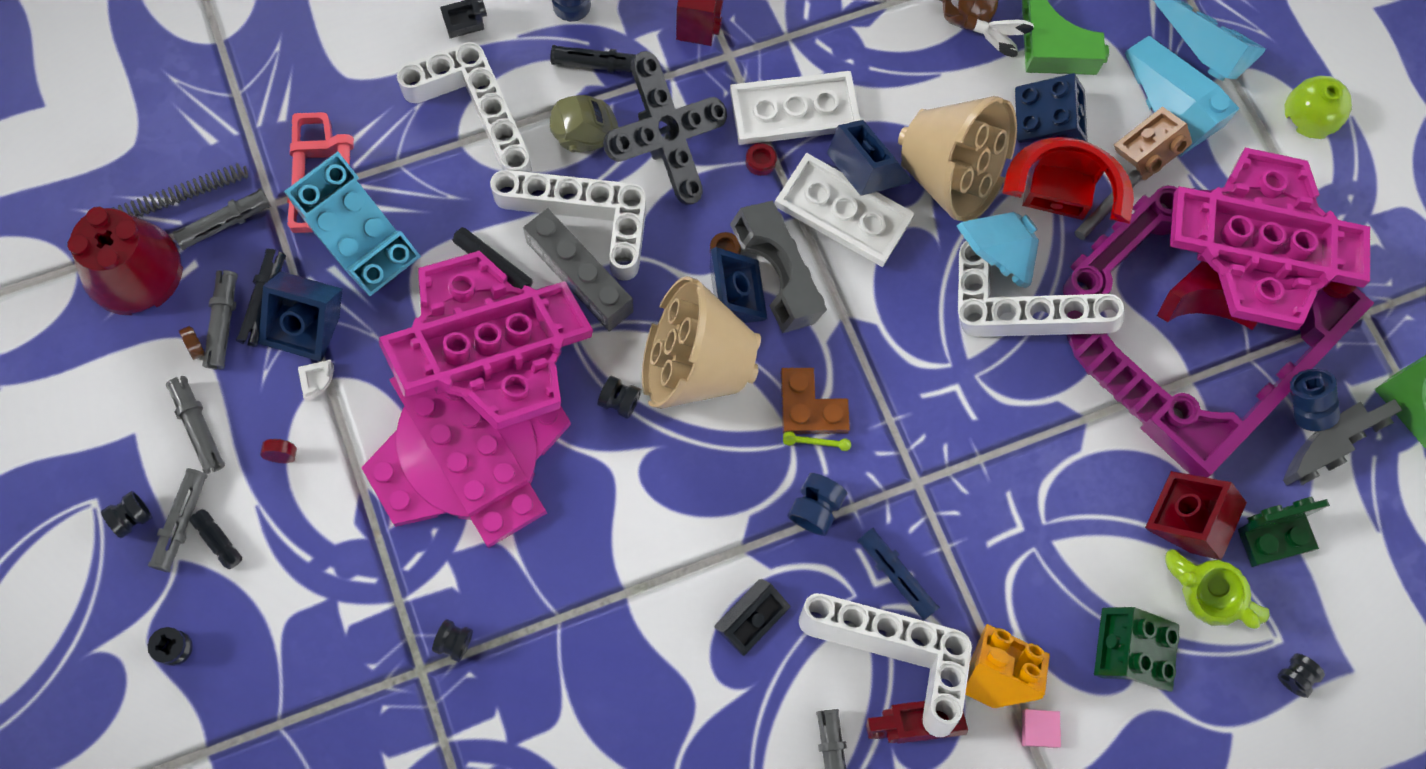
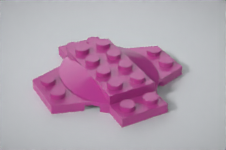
[1170,147,1370,331]
[379,251,593,430]
[361,376,571,548]

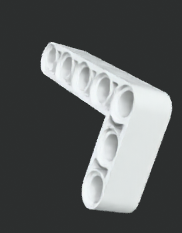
[397,42,532,173]
[490,170,646,281]
[958,241,1124,337]
[799,593,972,737]

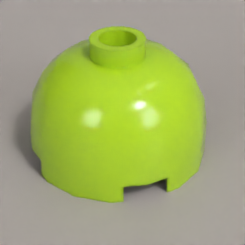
[1284,76,1352,139]

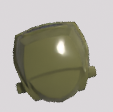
[550,95,618,153]

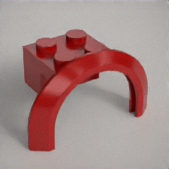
[1002,137,1134,224]

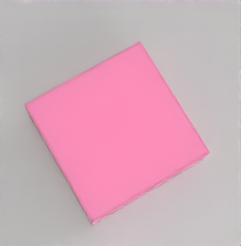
[1022,709,1061,748]

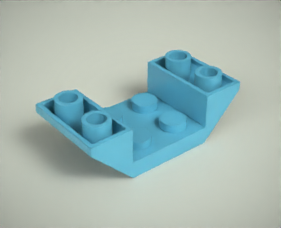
[284,151,421,296]

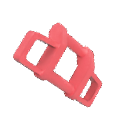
[287,112,354,233]

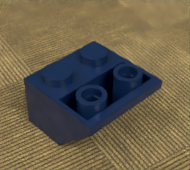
[827,120,911,196]

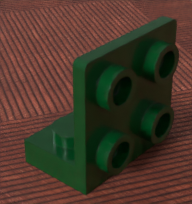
[1237,497,1330,567]
[1094,607,1180,692]

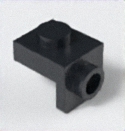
[440,0,487,39]

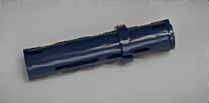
[857,527,940,621]

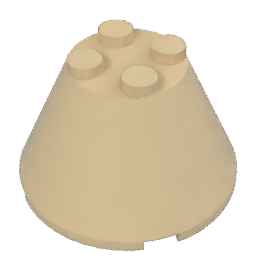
[898,96,1017,222]
[642,276,761,409]

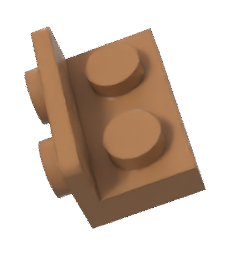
[1114,106,1192,181]

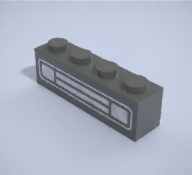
[523,208,633,332]

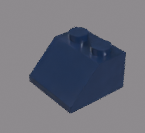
[259,271,343,362]

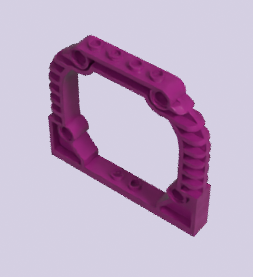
[1063,185,1374,478]

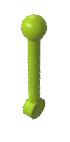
[783,431,851,451]

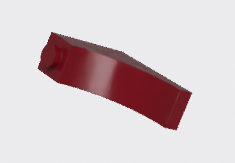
[1156,261,1259,330]

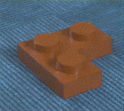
[781,368,850,434]

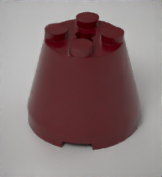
[67,207,183,315]

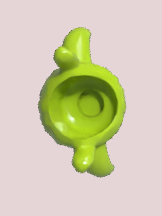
[1165,549,1270,629]

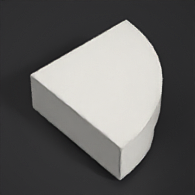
[298,360,334,401]

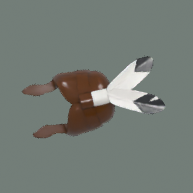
[940,0,1034,57]

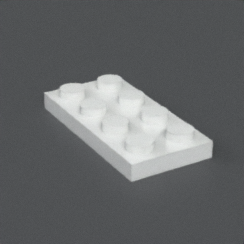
[730,71,860,145]
[774,153,915,267]

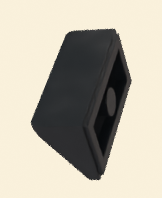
[714,579,791,656]

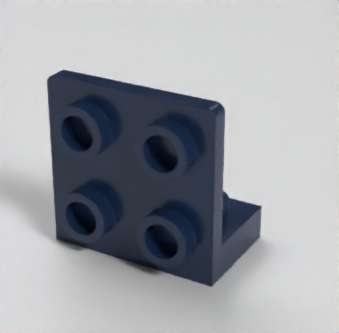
[1015,73,1088,143]

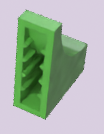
[1022,0,1109,75]
[1374,355,1426,449]

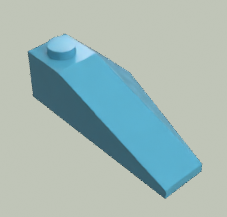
[1153,0,1266,81]
[1125,36,1239,157]
[957,212,1039,288]

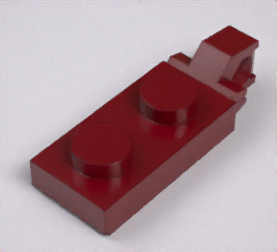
[866,701,968,744]

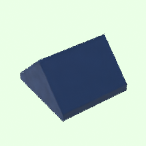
[710,247,767,323]

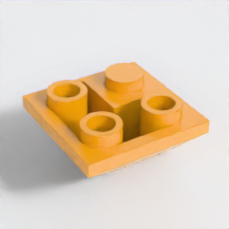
[965,624,1050,708]

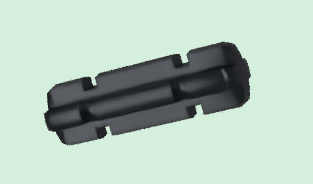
[189,509,242,569]

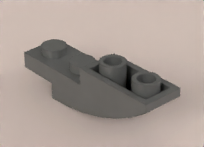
[1283,399,1402,486]

